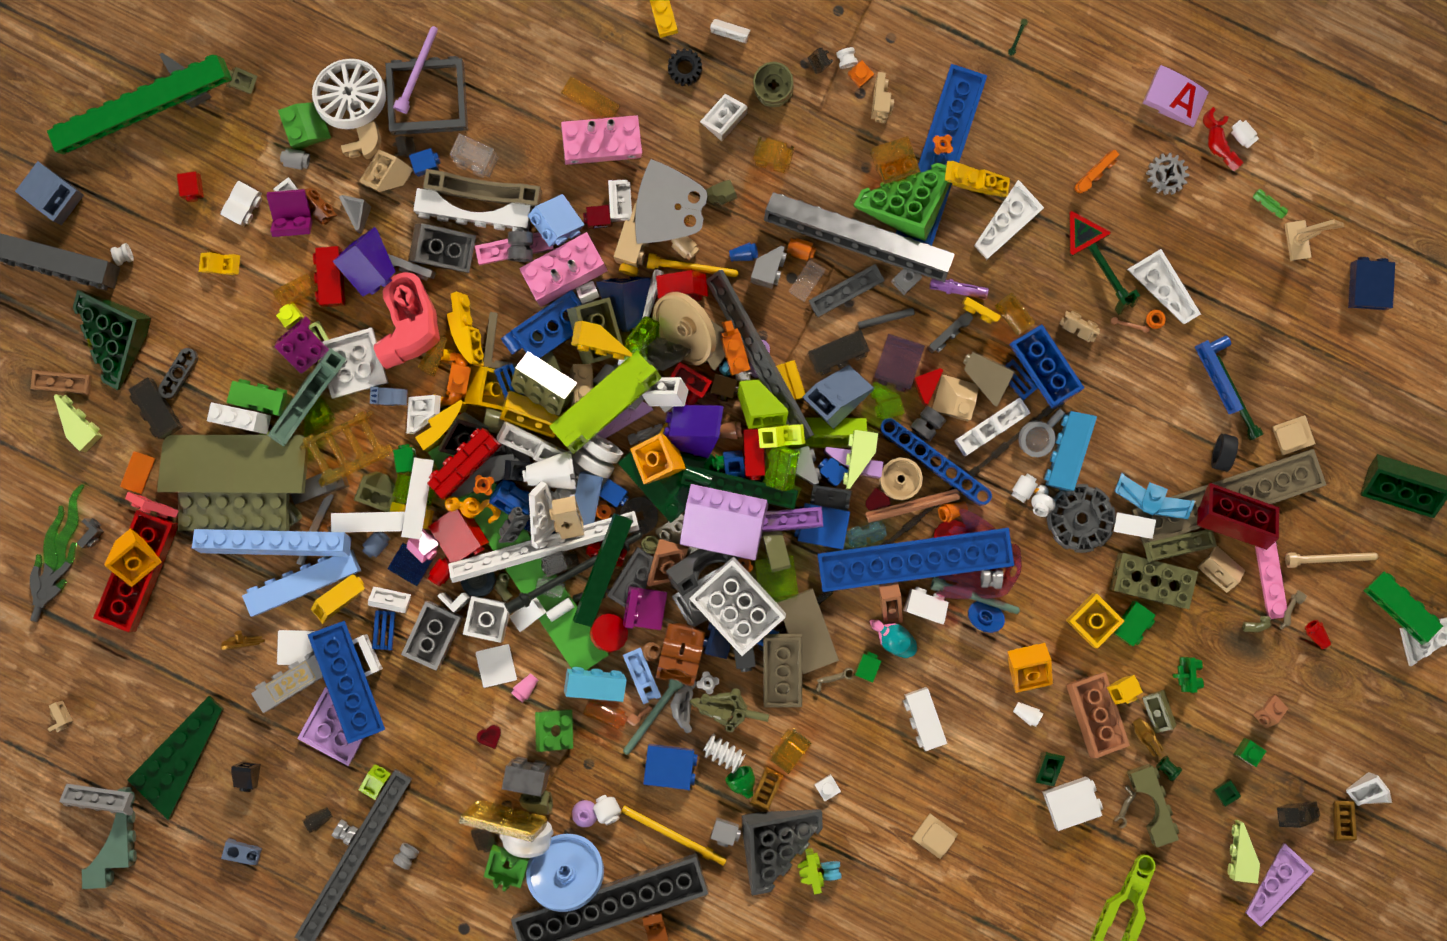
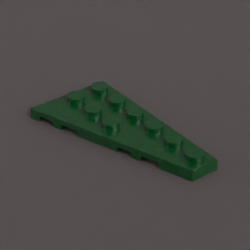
[127,696,224,820]

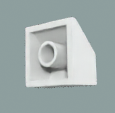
[903,587,949,625]

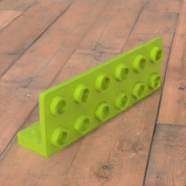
[549,351,661,454]

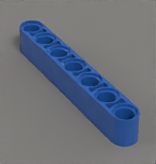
[880,418,992,506]

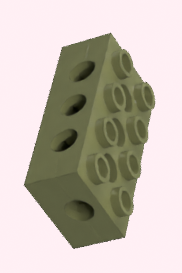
[1109,553,1198,609]

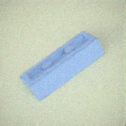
[575,471,603,525]

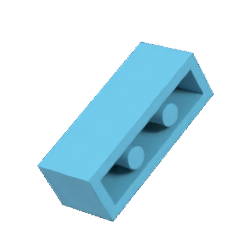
[564,667,627,702]

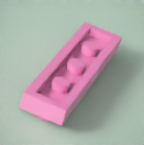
[475,232,554,265]
[1255,542,1287,619]

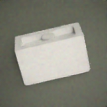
[438,592,471,613]

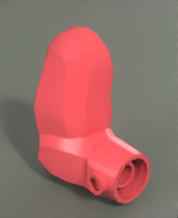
[373,272,440,369]

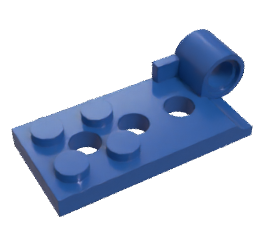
[501,290,582,359]

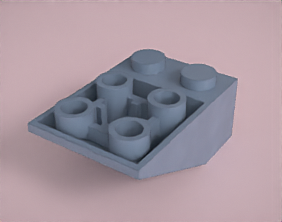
[15,161,84,225]
[802,365,874,429]

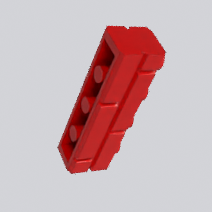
[427,428,502,500]

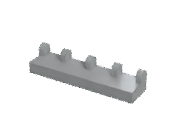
[59,784,134,816]

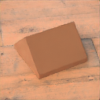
[647,539,688,586]

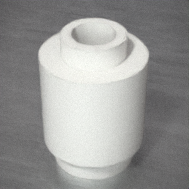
[1231,120,1259,148]
[1011,473,1038,503]

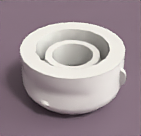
[500,816,553,858]

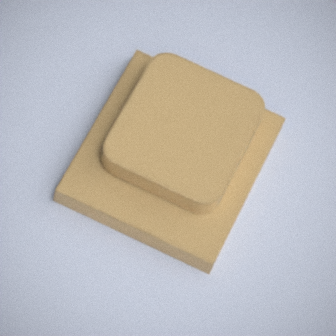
[1272,415,1316,455]
[912,813,958,859]

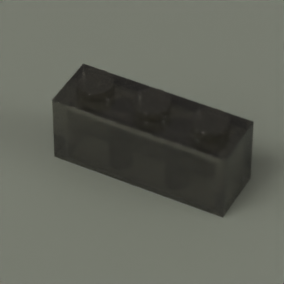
[807,330,870,376]
[128,377,183,439]

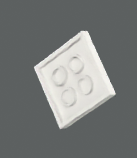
[320,328,388,399]

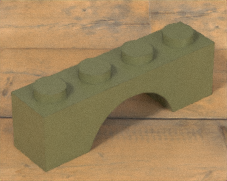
[1127,764,1179,848]

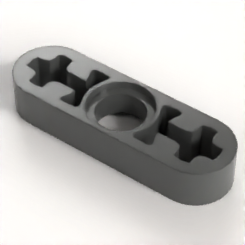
[158,348,198,399]

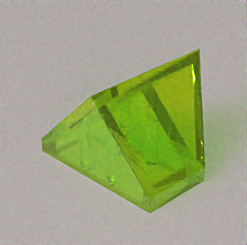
[304,395,336,438]

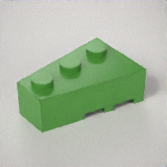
[226,379,292,416]

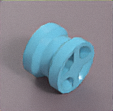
[821,861,842,881]

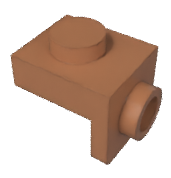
[1253,695,1289,728]

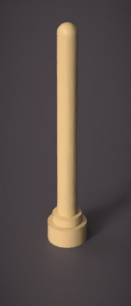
[1285,552,1379,568]

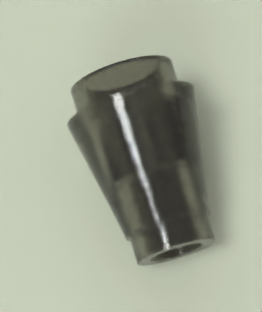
[302,807,333,833]

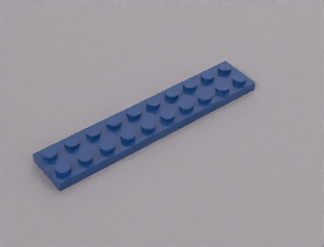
[896,64,987,246]
[817,528,1014,592]

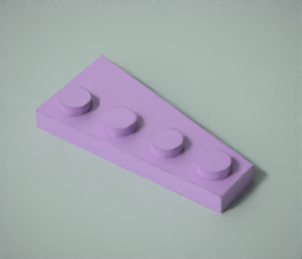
[1245,843,1314,927]

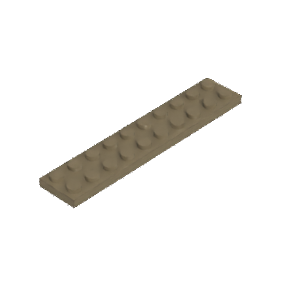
[1131,449,1326,546]

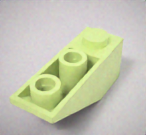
[54,394,102,452]
[843,430,878,489]
[1228,820,1260,884]

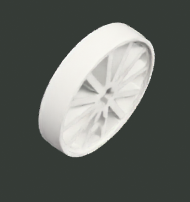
[312,59,386,129]

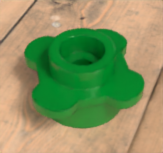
[712,454,725,472]

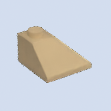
[359,150,413,192]
[932,374,979,422]

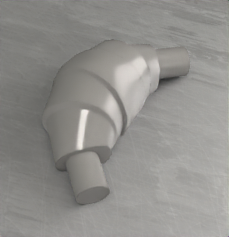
[670,681,697,733]

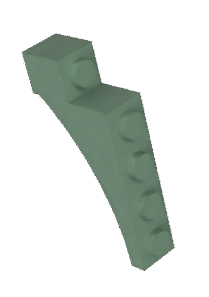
[267,348,346,446]
[82,787,137,889]

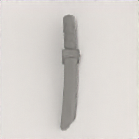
[296,494,334,566]

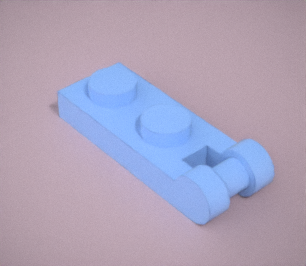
[623,647,661,704]

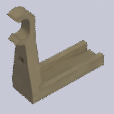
[483,312,518,371]

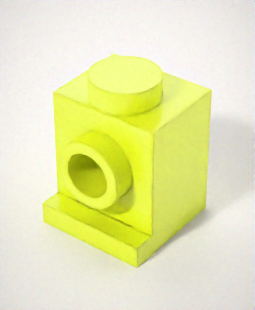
[276,303,304,329]

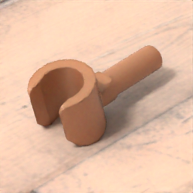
[626,706,652,726]

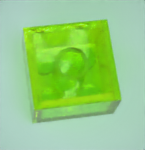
[755,555,798,597]

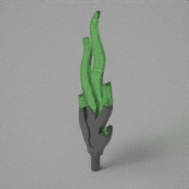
[30,484,84,622]

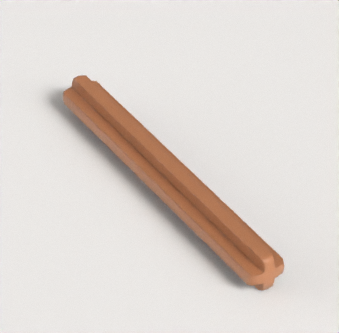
[866,489,960,523]

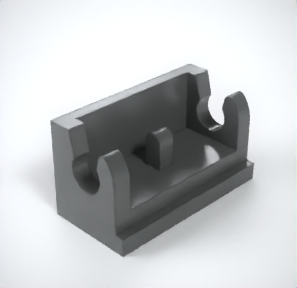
[810,485,852,510]

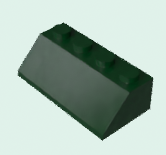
[1361,454,1447,518]

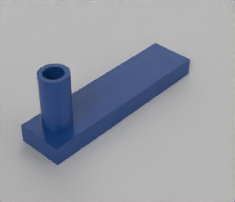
[1195,335,1243,414]

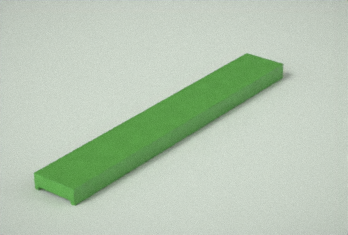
[428,444,610,670]

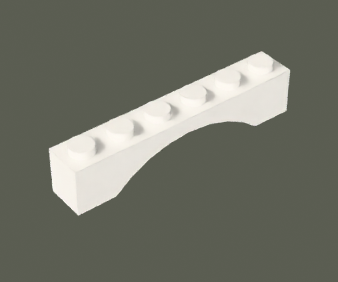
[413,188,532,231]

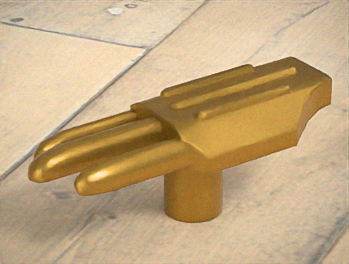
[221,630,265,650]
[1132,717,1164,757]

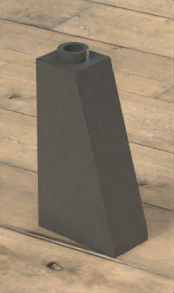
[450,454,520,499]

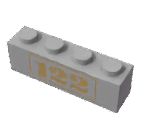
[251,651,323,713]

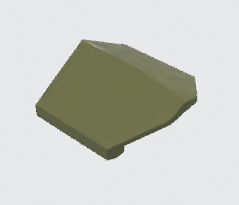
[354,471,398,512]

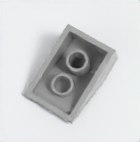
[672,566,722,627]

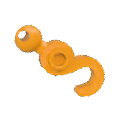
[445,496,501,523]

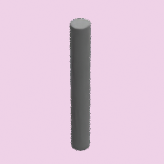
[857,307,915,330]

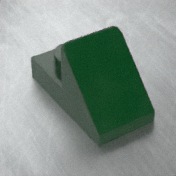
[1035,752,1065,786]

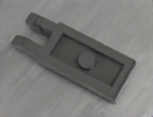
[927,312,973,353]

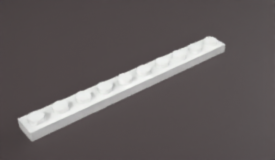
[448,511,640,583]

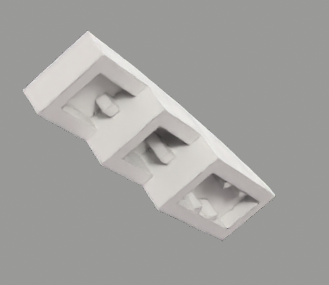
[954,398,1030,457]
[401,457,434,540]
[331,512,405,532]

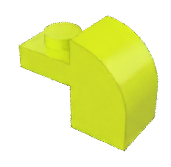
[758,424,805,448]

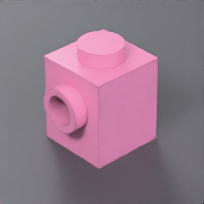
[406,529,438,563]

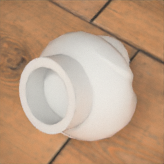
[1031,485,1056,517]

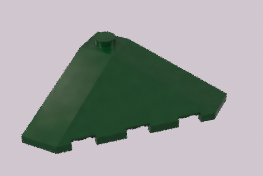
[73,290,152,390]
[618,451,722,523]

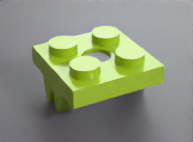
[798,848,824,894]

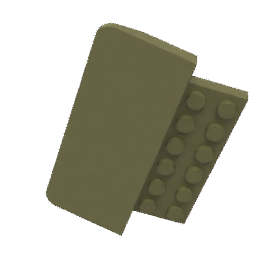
[157,435,308,531]

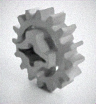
[1146,153,1189,195]

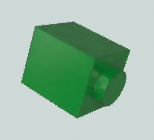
[393,444,417,473]
[854,651,882,683]
[1234,738,1266,767]

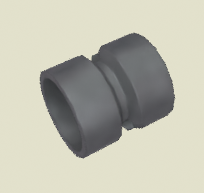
[507,231,533,262]
[910,406,946,442]

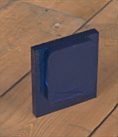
[387,543,433,586]

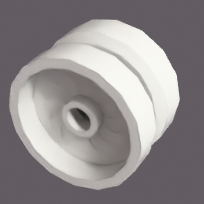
[573,435,623,478]

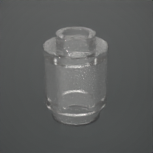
[536,575,566,599]

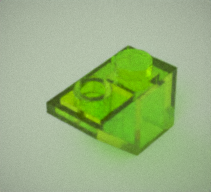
[870,382,905,421]

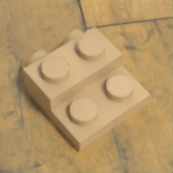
[871,72,894,123]

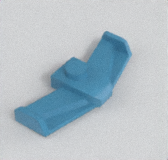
[1114,473,1195,519]

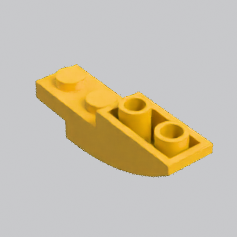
[649,0,678,38]
[945,161,1010,197]
[447,292,484,366]

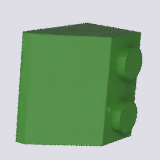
[278,102,331,150]

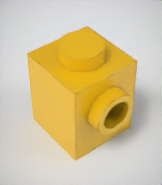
[1107,675,1142,704]

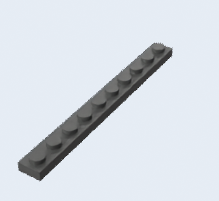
[706,270,814,441]
[294,769,412,941]

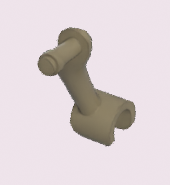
[1279,590,1307,629]
[816,667,854,692]
[1114,785,1136,828]

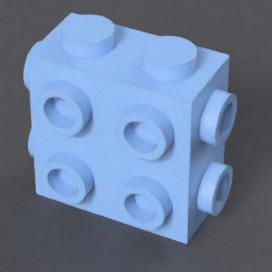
[528,194,584,247]

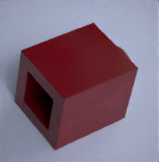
[583,205,612,229]

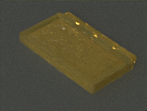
[459,800,547,842]

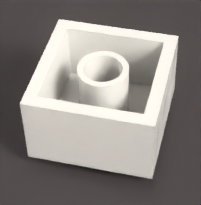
[463,596,509,643]

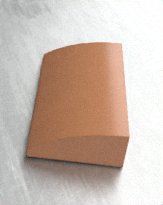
[1066,672,1130,758]

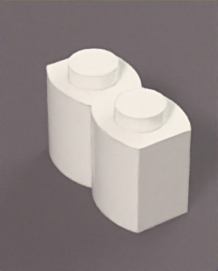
[221,181,262,227]

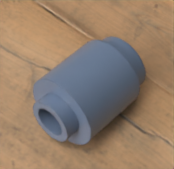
[362,532,390,558]

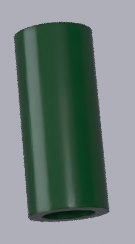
[684,467,713,487]

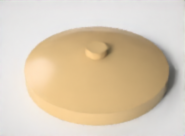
[653,292,716,365]

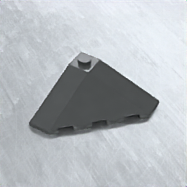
[742,809,823,896]

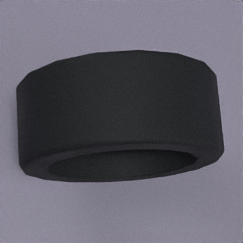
[1211,433,1238,472]

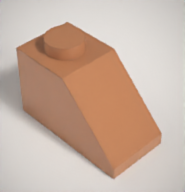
[878,582,903,624]

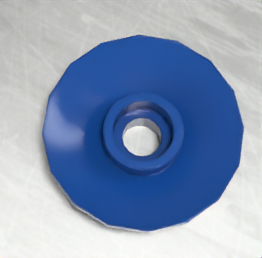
[968,601,1005,633]

